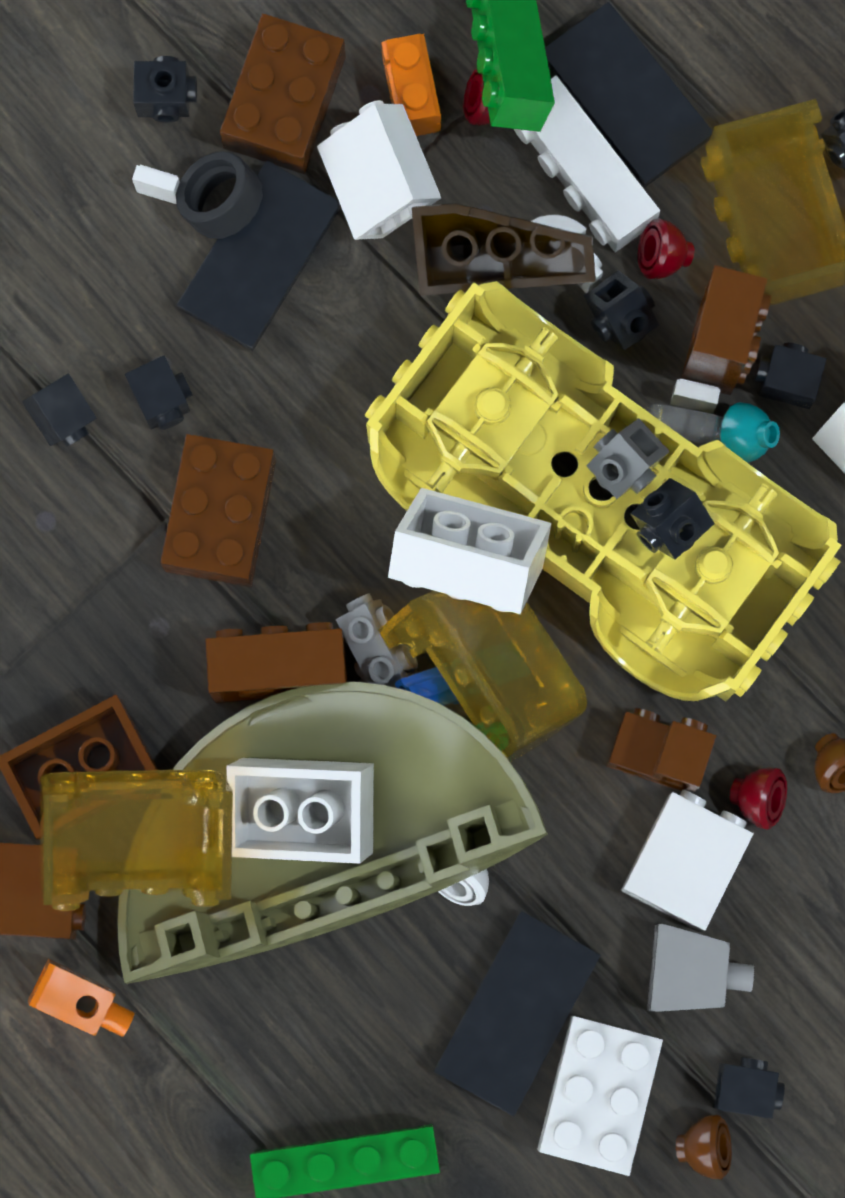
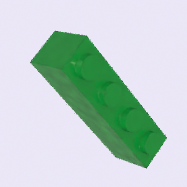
[466,0,555,132]
[250,1124,440,1198]

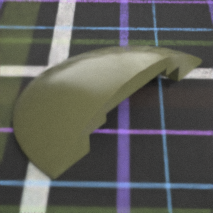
[117,682,548,984]

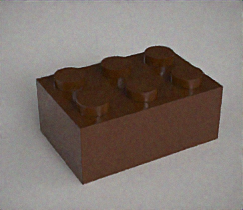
[220,13,346,174]
[681,265,772,395]
[160,434,276,588]
[205,622,347,703]
[0,694,163,842]

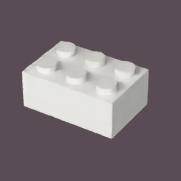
[388,488,552,614]
[226,758,374,863]
[537,1016,663,1176]

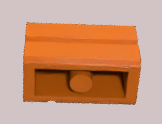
[381,34,441,136]

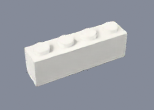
[514,75,660,253]

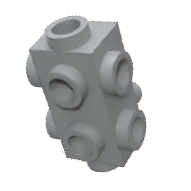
[336,593,418,688]

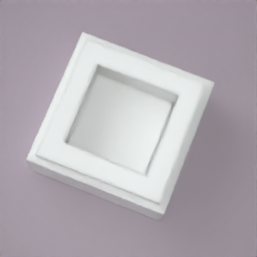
[132,165,180,204]
[670,379,720,414]

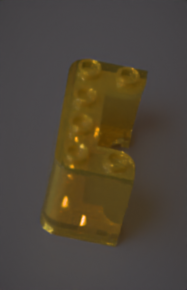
[701,99,845,306]
[378,590,587,762]
[40,770,233,911]

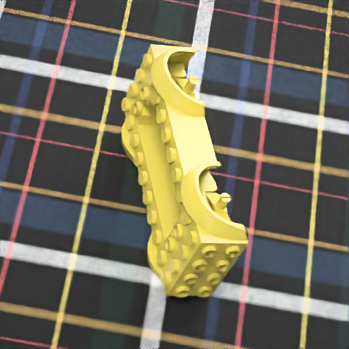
[365,281,842,702]

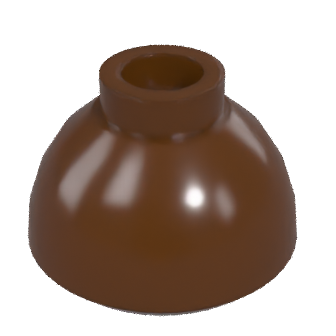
[815,733,845,793]
[676,1114,732,1180]

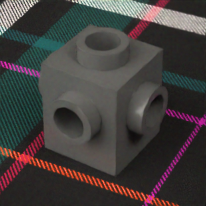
[586,418,670,499]

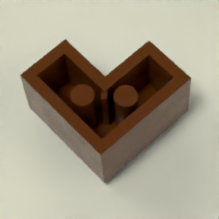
[606,708,717,793]

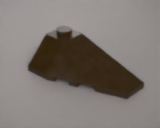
[411,203,596,296]

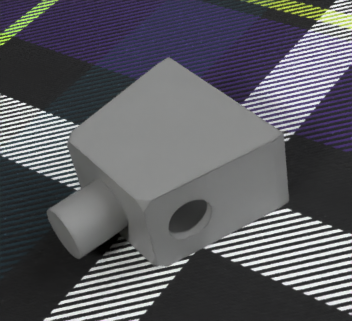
[647,924,754,1012]

